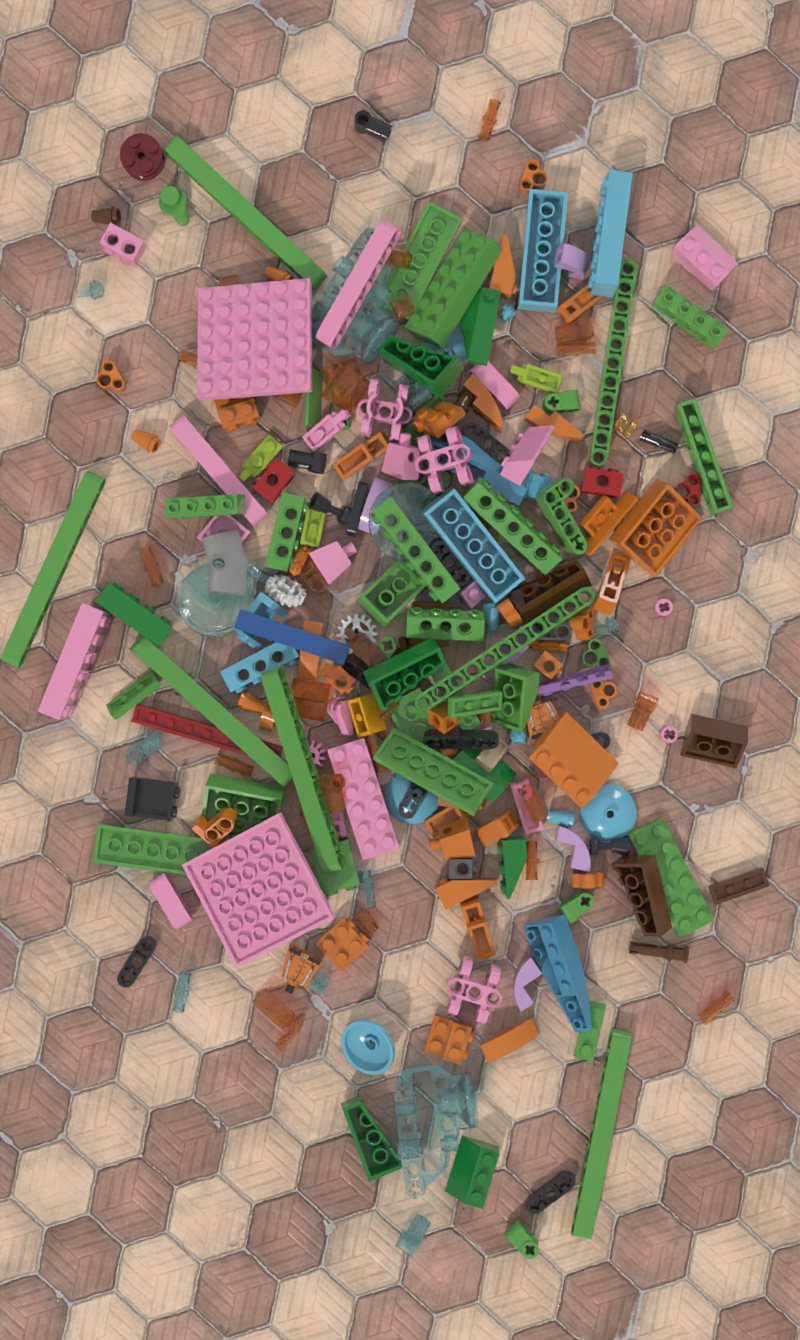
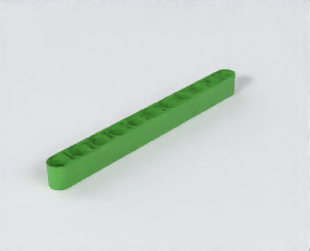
[163,135,328,291]
[588,259,637,467]
[1,471,106,668]
[415,587,595,713]
[129,635,293,788]
[261,667,346,874]
[571,1028,632,1239]

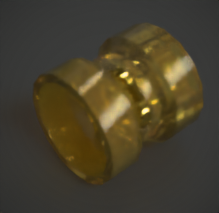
[613,412,639,439]

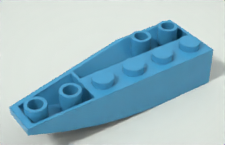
[417,433,528,506]
[523,914,592,1032]

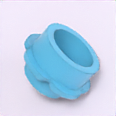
[499,304,517,322]

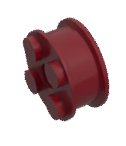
[120,133,165,181]

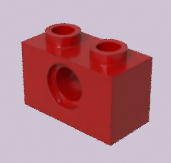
[253,458,296,505]
[580,465,624,499]

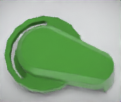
[159,186,189,227]

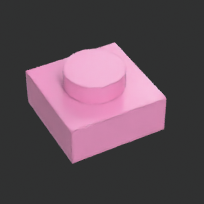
[458,581,486,608]

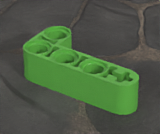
[536,478,587,554]

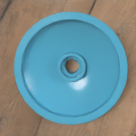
[385,773,440,824]
[579,784,637,842]
[341,1019,395,1075]

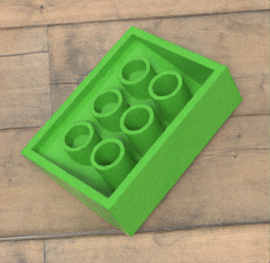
[202,773,285,839]

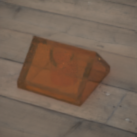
[291,678,331,722]

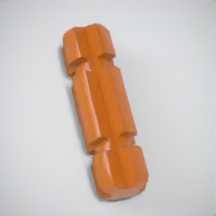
[289,545,311,576]
[530,640,568,653]

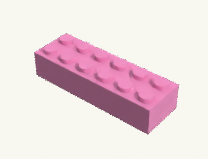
[38,603,111,720]
[327,737,400,860]

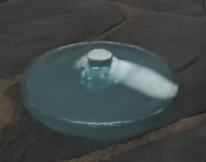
[368,483,441,561]
[177,562,255,638]

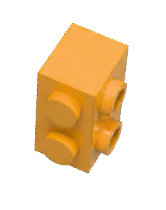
[347,694,387,738]

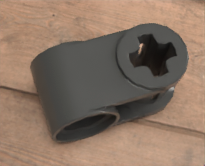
[537,621,572,641]

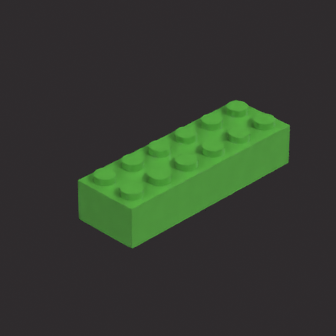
[405,229,502,349]

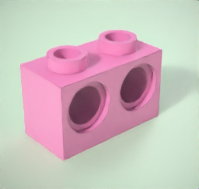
[99,222,147,266]

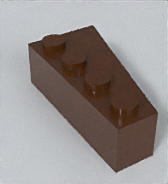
[611,855,672,937]

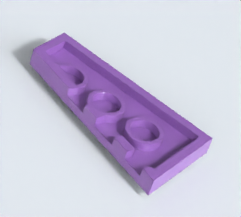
[538,664,613,696]

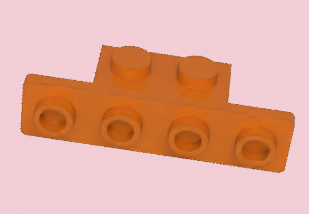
[579,492,638,557]

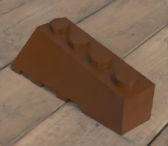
[506,560,592,624]

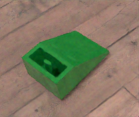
[497,835,527,899]

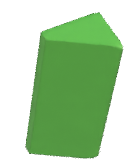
[304,369,323,429]

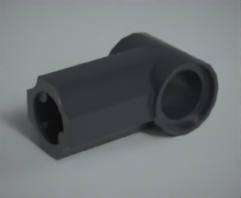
[354,110,392,143]
[288,449,327,474]

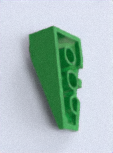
[460,287,501,366]

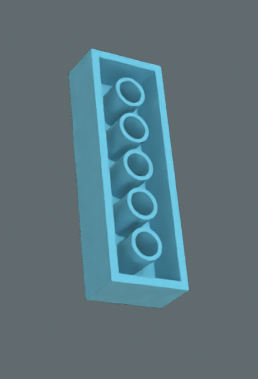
[587,170,633,298]
[517,189,568,313]
[420,487,525,603]

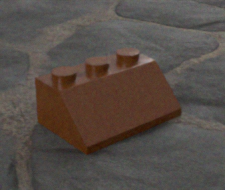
[680,714,748,768]

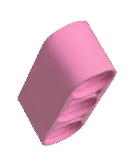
[468,361,520,410]
[148,872,193,930]

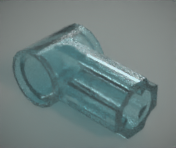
[126,732,165,764]
[396,1214,431,1257]

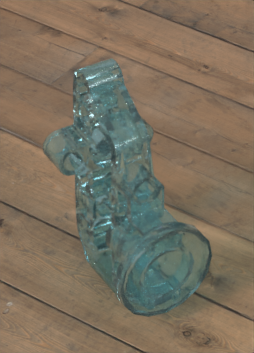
[312,228,399,365]
[394,1065,478,1199]

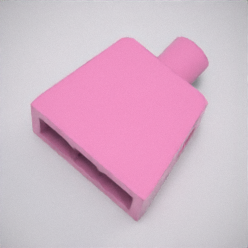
[382,433,420,480]
[309,541,358,586]

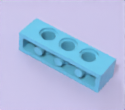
[220,642,300,694]

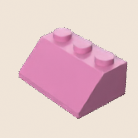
[671,225,739,292]
[500,425,555,486]

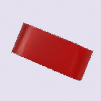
[674,474,701,508]

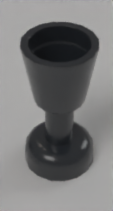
[309,492,351,525]
[589,836,630,856]

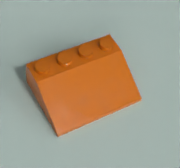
[609,479,703,578]
[525,711,619,809]

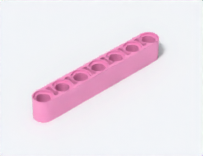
[316,219,401,349]
[169,415,268,527]

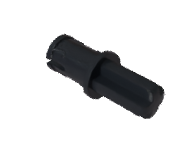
[640,429,678,454]

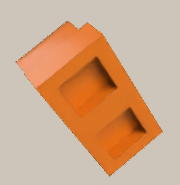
[192,808,237,848]
[475,808,520,847]

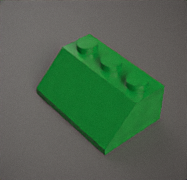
[452,737,516,803]
[445,1135,500,1209]

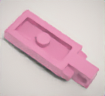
[302,409,351,452]

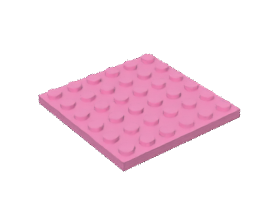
[197,278,312,401]
[182,812,336,968]

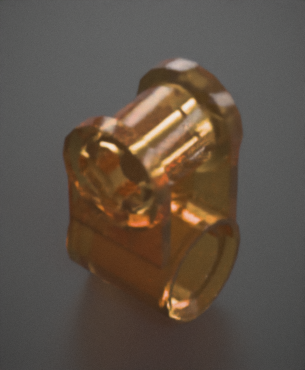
[299,558,328,595]

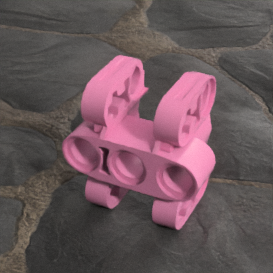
[358,378,412,442]
[415,426,474,494]
[447,955,502,1024]

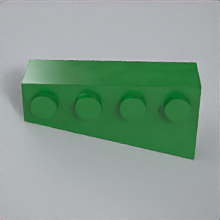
[378,336,464,398]
[95,581,173,647]
[363,638,446,712]
[341,1096,405,1182]

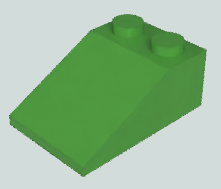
[356,558,426,628]
[491,663,540,733]

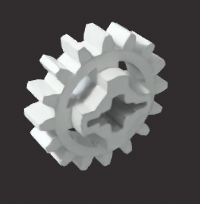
[264,574,307,607]
[336,614,378,656]

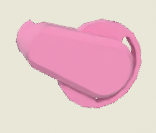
[327,696,354,736]

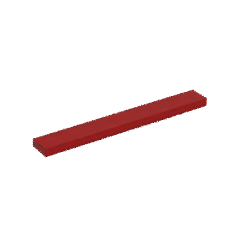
[131,704,283,758]

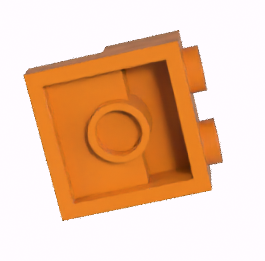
[214,397,261,432]
[411,401,466,439]
[315,917,369,971]
[424,1014,474,1065]

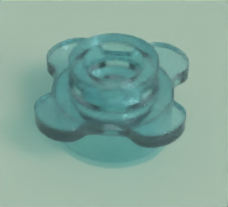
[308,972,330,995]

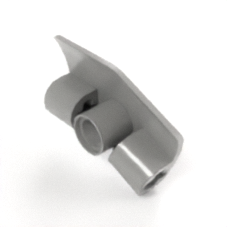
[202,530,248,596]

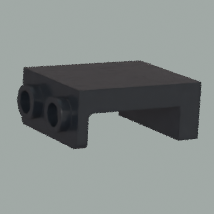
[124,777,180,822]

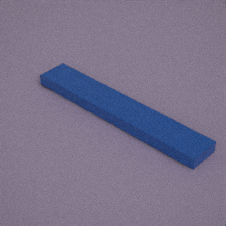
[234,609,350,665]

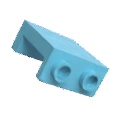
[233,592,289,649]

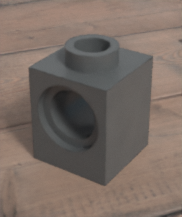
[449,858,476,879]

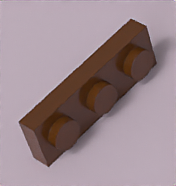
[707,867,769,905]

